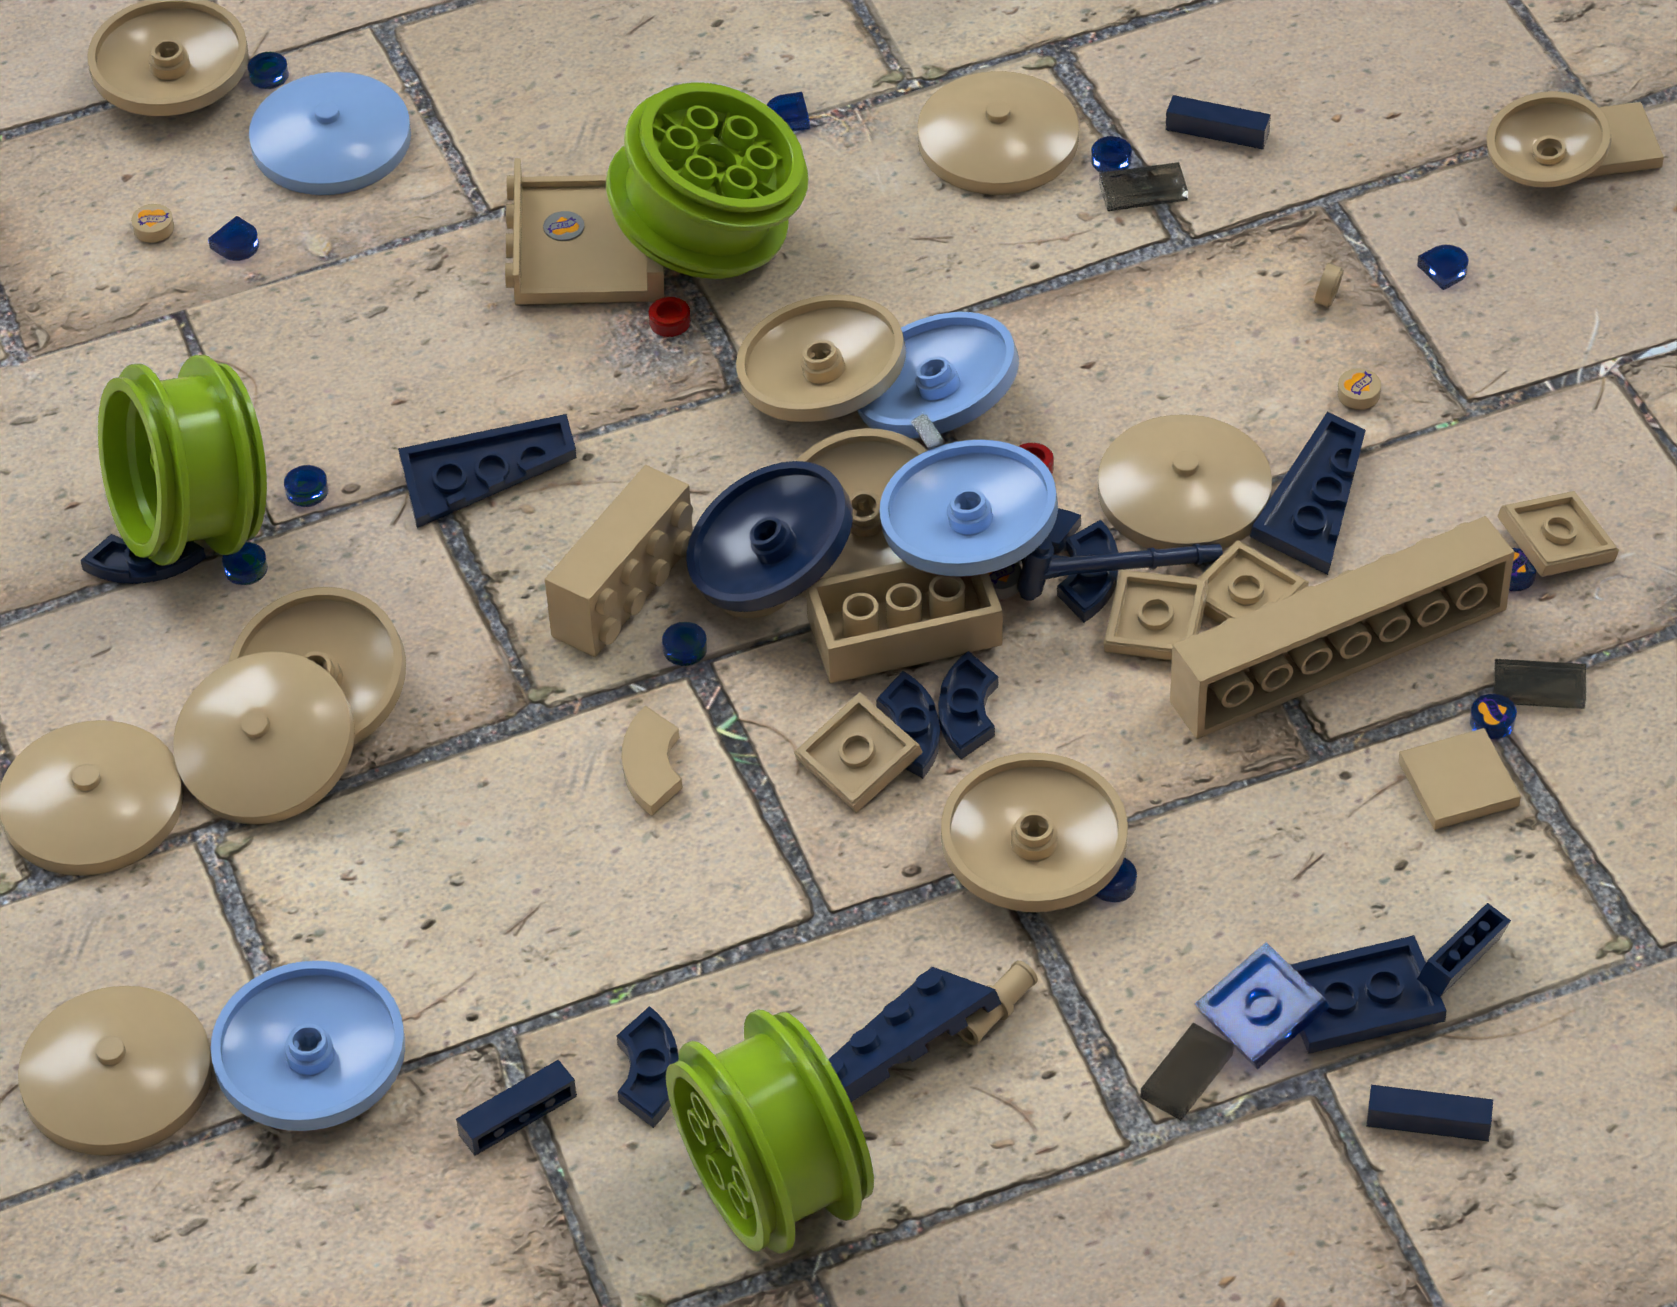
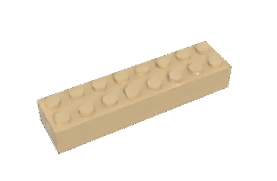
[1170,516,1515,739]

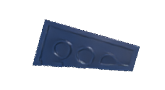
[1250,412,1366,575]
[398,414,577,528]
[828,967,1002,1102]

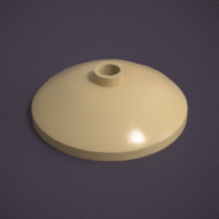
[1487,91,1611,188]

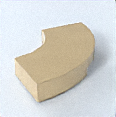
[621,706,683,816]

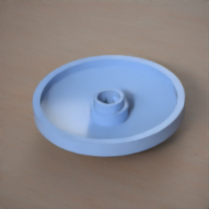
[249,72,411,195]
[857,312,1019,438]
[879,440,1058,576]
[211,961,405,1131]

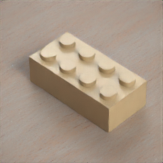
[544,464,693,657]
[806,561,1003,683]

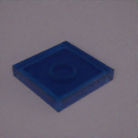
[1194,942,1329,1070]

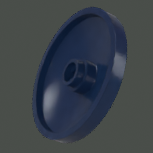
[686,461,853,612]

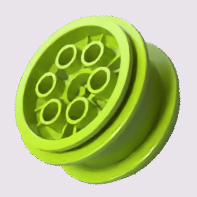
[606,82,809,279]
[98,355,267,566]
[666,1009,874,1253]

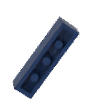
[1166,95,1271,149]
[1417,903,1511,997]
[456,1059,577,1156]
[1366,1084,1493,1142]

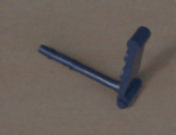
[1017,533,1223,601]

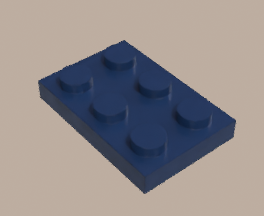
[1278,935,1447,1054]

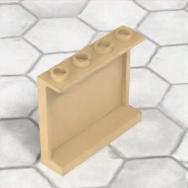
[505,158,665,305]

